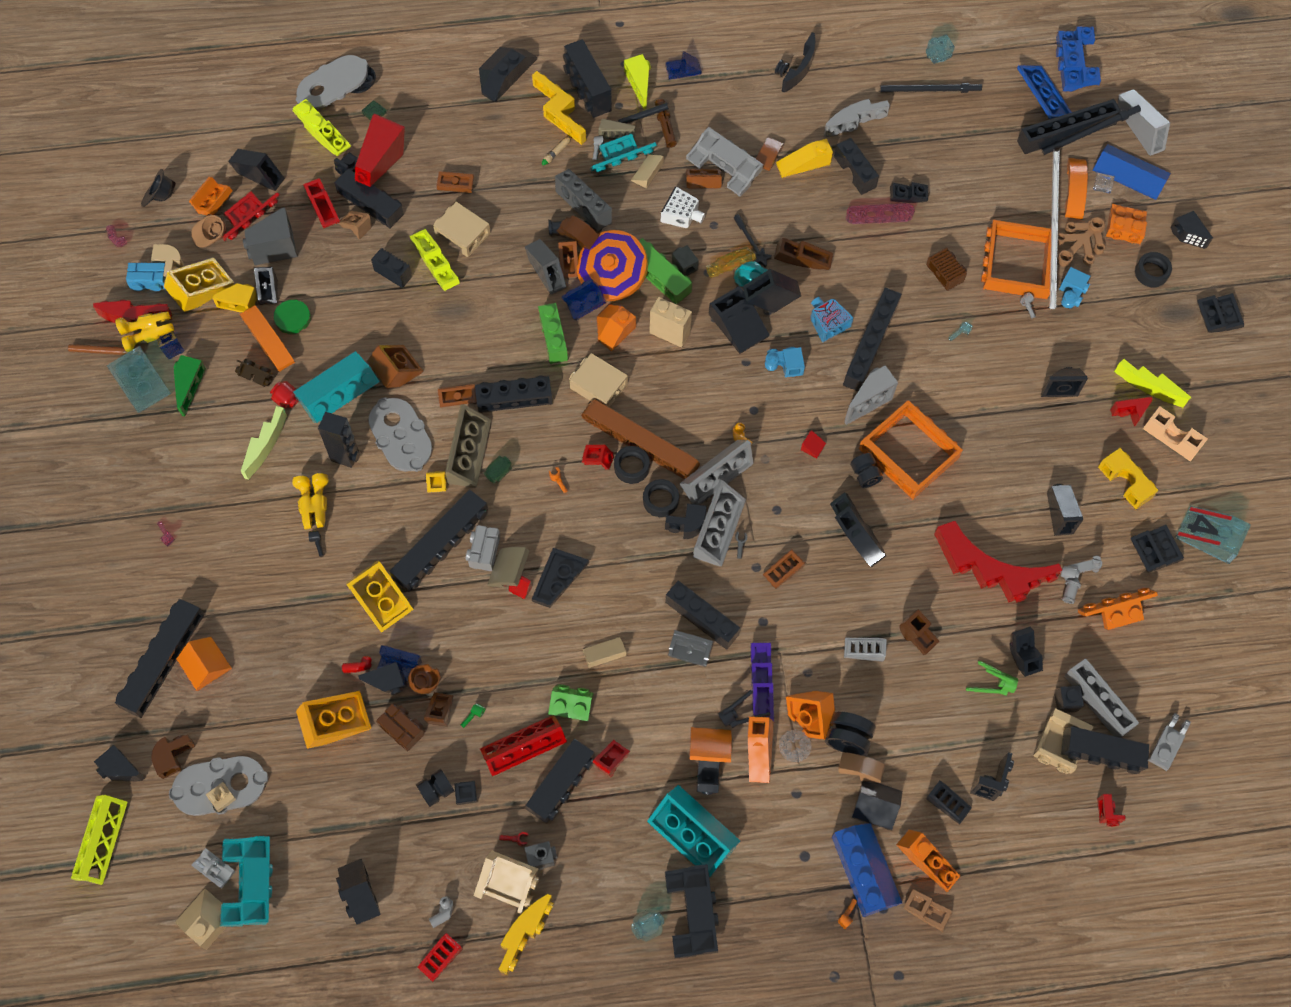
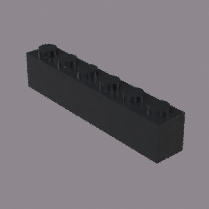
[1017,99,1121,154]
[843,288,902,391]
[389,489,488,592]
[115,598,205,718]

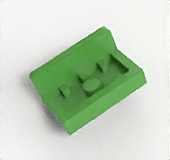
[548,685,594,721]

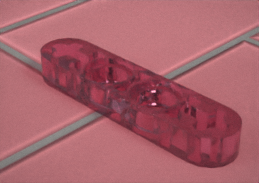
[846,203,915,224]

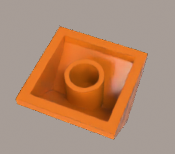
[176,637,232,691]

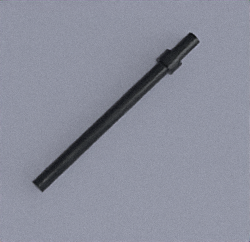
[880,82,982,93]
[1041,105,1141,155]

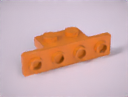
[1077,587,1158,630]

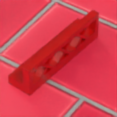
[480,715,567,777]

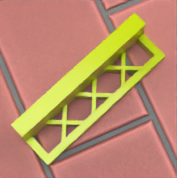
[71,795,128,885]

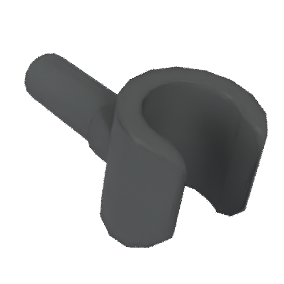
[735,532,747,559]

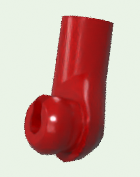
[342,656,372,673]

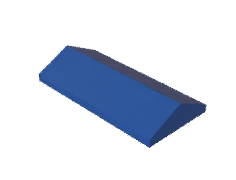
[1017,65,1071,119]
[1093,144,1171,200]

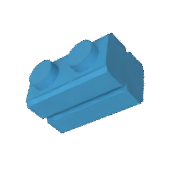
[126,263,165,291]

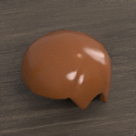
[408,664,441,694]

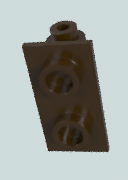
[235,359,276,387]

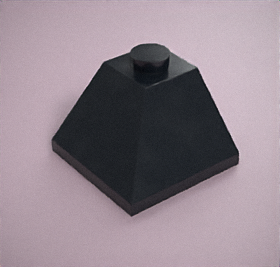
[1041,367,1088,397]

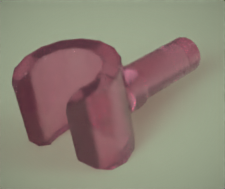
[157,521,175,547]

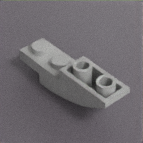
[824,99,890,137]

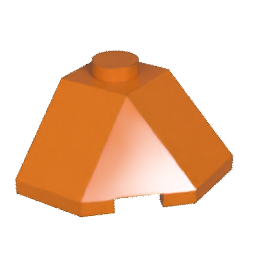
[597,305,636,351]
[786,691,835,740]

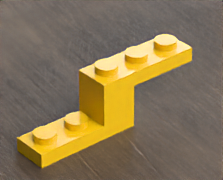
[532,71,586,145]

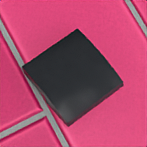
[1197,293,1244,333]
[1130,525,1184,572]

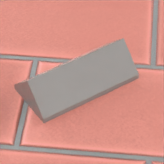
[679,440,753,505]
[693,480,746,566]

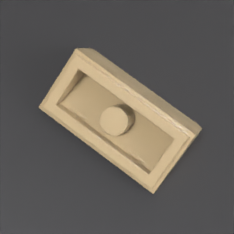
[631,155,664,188]
[582,637,626,668]

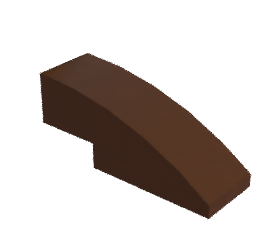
[774,238,834,270]

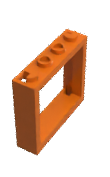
[981,220,1051,299]
[859,400,963,499]

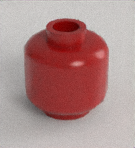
[270,381,299,409]

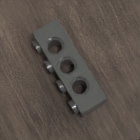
[555,169,612,231]

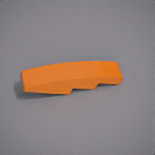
[240,305,295,372]

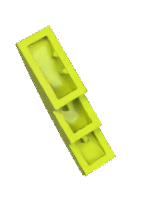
[410,229,460,291]
[1114,359,1191,408]

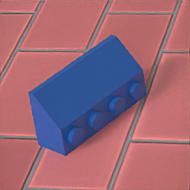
[832,823,902,917]

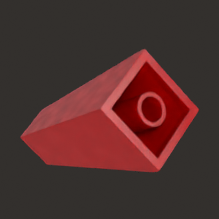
[355,114,405,187]

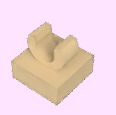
[206,782,236,812]

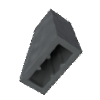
[524,239,566,295]

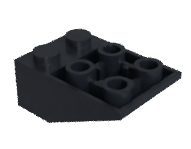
[709,286,770,354]

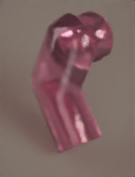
[106,225,127,248]

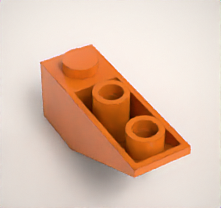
[748,717,774,783]
[896,829,960,892]

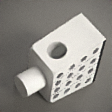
[661,186,705,228]

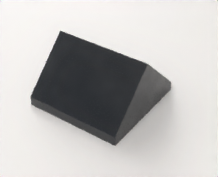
[852,781,903,831]

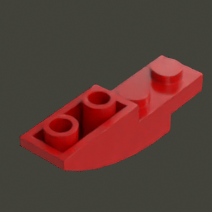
[93,300,172,323]

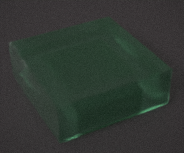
[362,100,387,120]

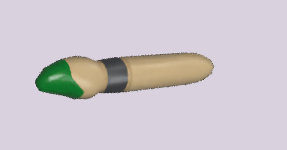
[542,137,570,166]

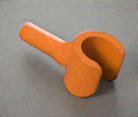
[549,467,568,494]
[838,899,857,929]

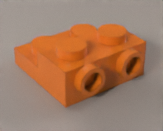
[1106,204,1147,244]

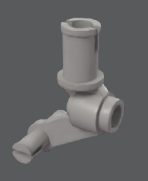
[1061,555,1102,604]

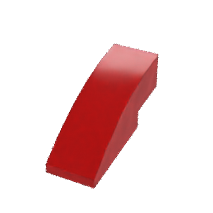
[303,178,340,229]

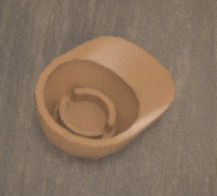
[192,215,227,248]

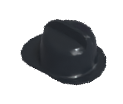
[141,169,176,207]

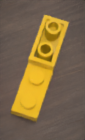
[499,894,554,975]

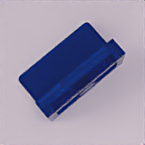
[377,645,422,682]

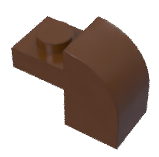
[557,215,599,250]
[899,609,940,655]
[151,734,195,779]

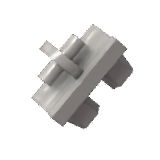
[192,848,236,889]

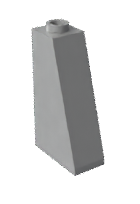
[1118,89,1170,156]

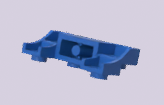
[1056,27,1101,92]

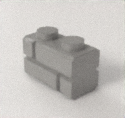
[466,525,501,571]

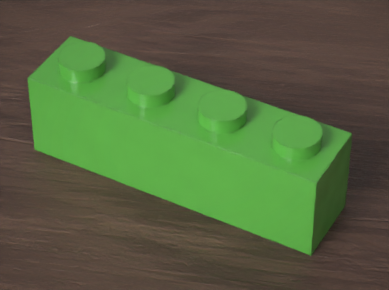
[639,238,692,305]

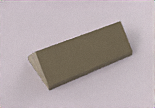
[445,404,491,488]

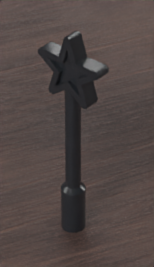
[734,214,772,267]

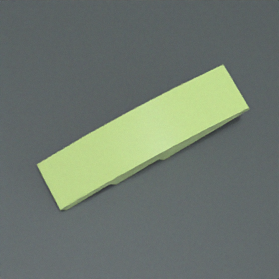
[241,406,287,480]

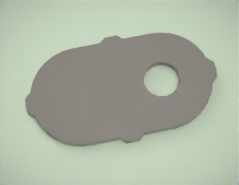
[296,55,369,109]
[369,397,432,472]
[169,756,269,816]

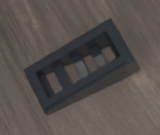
[926,780,972,825]

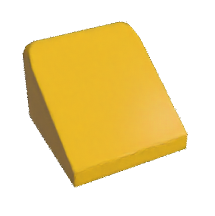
[426,471,447,492]

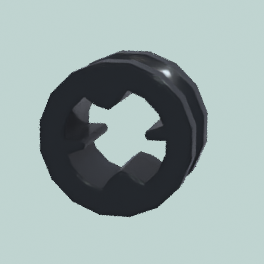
[775,59,789,77]

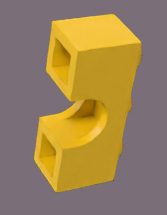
[1098,448,1159,510]

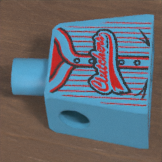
[810,297,853,342]

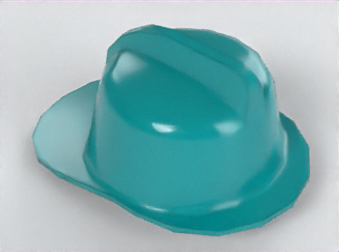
[734,261,768,287]

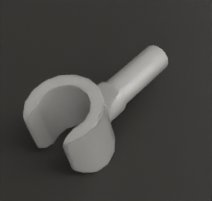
[593,136,604,160]
[1020,292,1036,318]

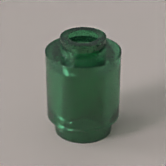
[484,456,512,484]

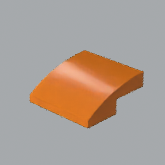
[690,727,732,763]

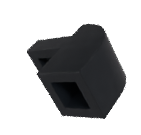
[665,504,706,539]
[1009,626,1043,677]
[697,760,720,795]

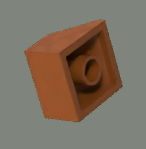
[367,345,423,388]

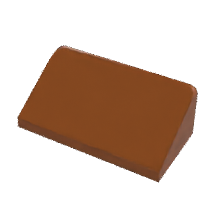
[686,169,722,189]
[438,384,477,407]

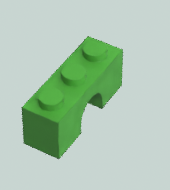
[538,303,568,364]

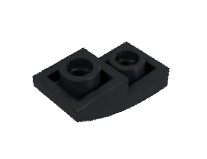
[890,182,928,203]

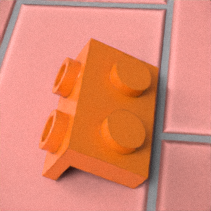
[189,177,233,216]

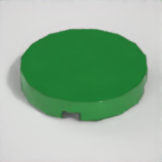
[273,300,311,334]

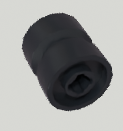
[850,453,883,488]
[416,769,455,807]

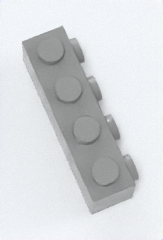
[1064,658,1139,738]

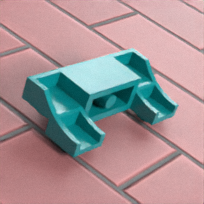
[220,836,273,927]

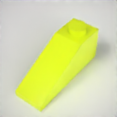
[624,54,651,109]

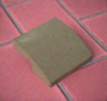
[487,547,529,588]

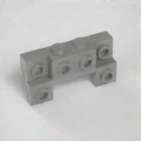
[686,127,763,197]

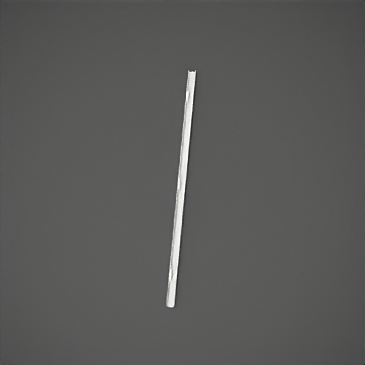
[1049,150,1059,309]

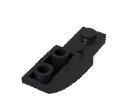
[830,492,887,567]

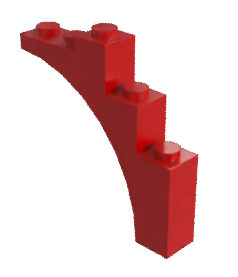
[934,521,1062,603]

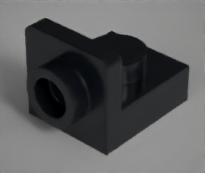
[334,152,358,175]

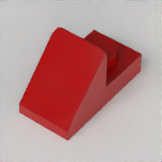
[1110,397,1152,427]
[593,740,630,777]

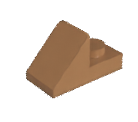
[339,211,371,239]

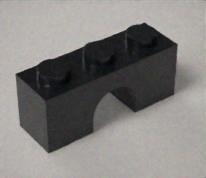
[834,138,879,195]

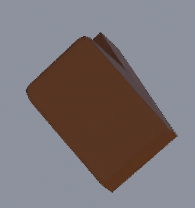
[424,692,454,727]

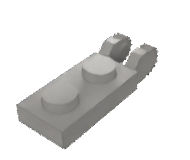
[1148,713,1191,771]

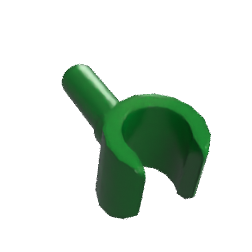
[461,704,486,728]

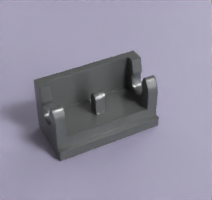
[668,630,713,667]

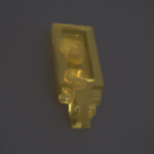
[706,246,756,278]

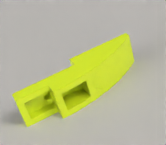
[292,99,351,157]

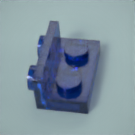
[562,279,607,320]

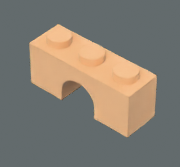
[1143,406,1208,461]

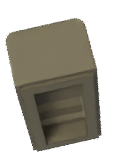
[598,119,635,139]

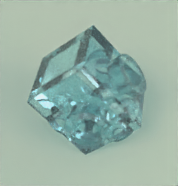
[926,34,955,64]

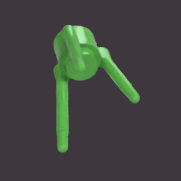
[966,660,1018,696]

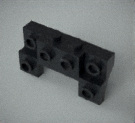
[665,864,719,959]

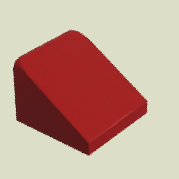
[801,431,826,459]
[509,575,532,599]

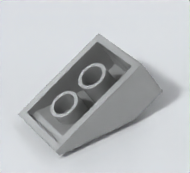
[844,366,898,425]

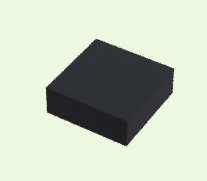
[454,781,477,805]

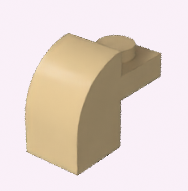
[151,244,185,279]

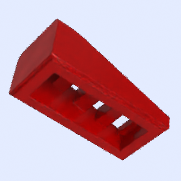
[417,933,463,982]

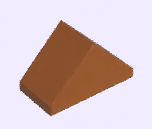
[558,241,578,278]

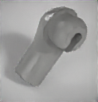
[429,896,454,928]

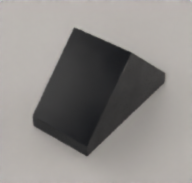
[254,267,278,304]

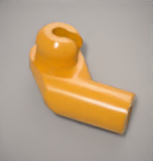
[732,423,753,446]

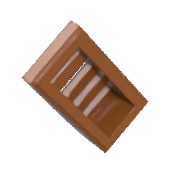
[763,549,805,589]

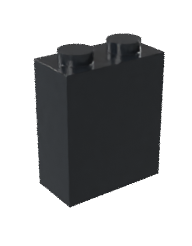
[743,269,801,313]

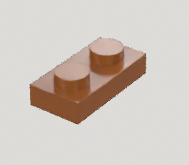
[436,171,474,193]

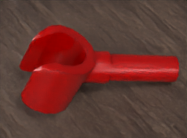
[499,832,529,846]

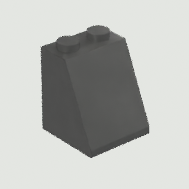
[243,208,297,265]

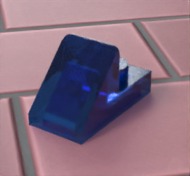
[665,51,702,80]
[157,331,185,359]

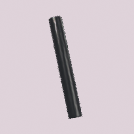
[618,102,669,124]

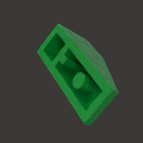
[174,355,206,416]

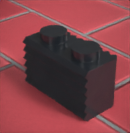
[371,248,412,288]

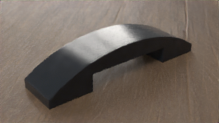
[781,32,816,92]

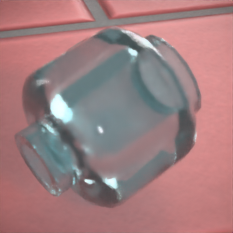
[631,909,664,942]

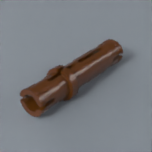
[655,99,677,148]

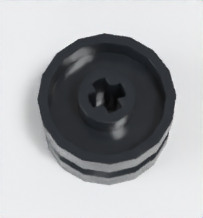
[825,711,876,756]

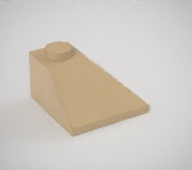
[175,889,226,950]

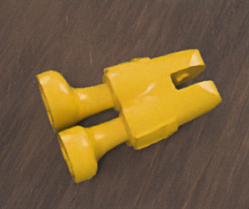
[115,312,175,352]
[292,473,329,529]

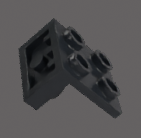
[970,752,1014,801]

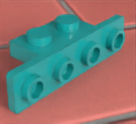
[590,134,657,173]

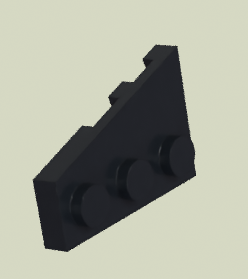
[532,548,589,608]

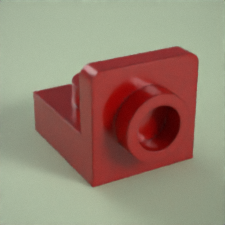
[581,445,614,470]
[1097,794,1126,827]

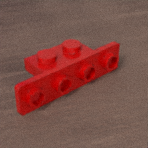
[223,192,280,241]

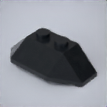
[479,47,537,102]

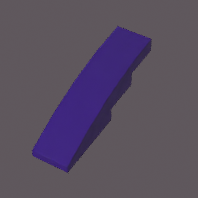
[750,643,774,722]

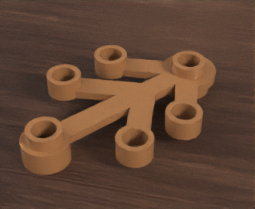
[1057,217,1106,267]

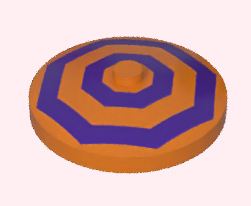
[577,230,648,301]

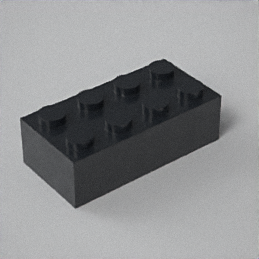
[563,39,612,118]

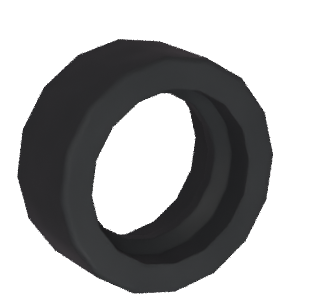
[1135,252,1172,288]
[614,446,650,484]
[643,479,679,518]

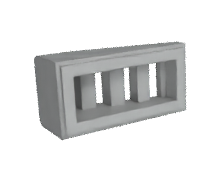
[844,638,886,662]

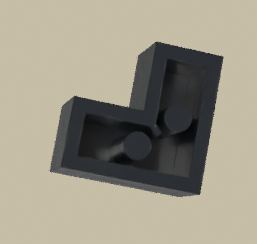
[336,859,381,925]

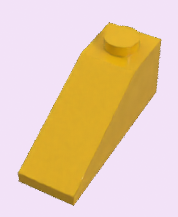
[776,139,833,178]

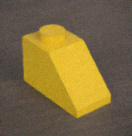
[213,283,258,313]

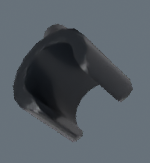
[308,531,324,557]

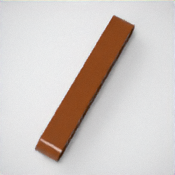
[581,400,700,479]

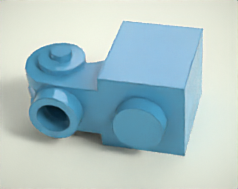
[1059,267,1090,308]
[765,347,805,377]

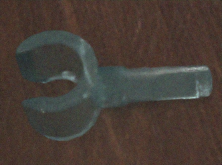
[948,322,973,341]

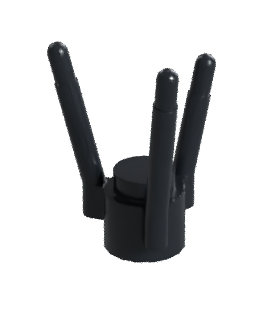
[718,690,771,728]

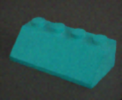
[293,351,380,423]
[647,785,740,878]

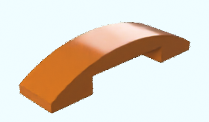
[1065,158,1088,219]

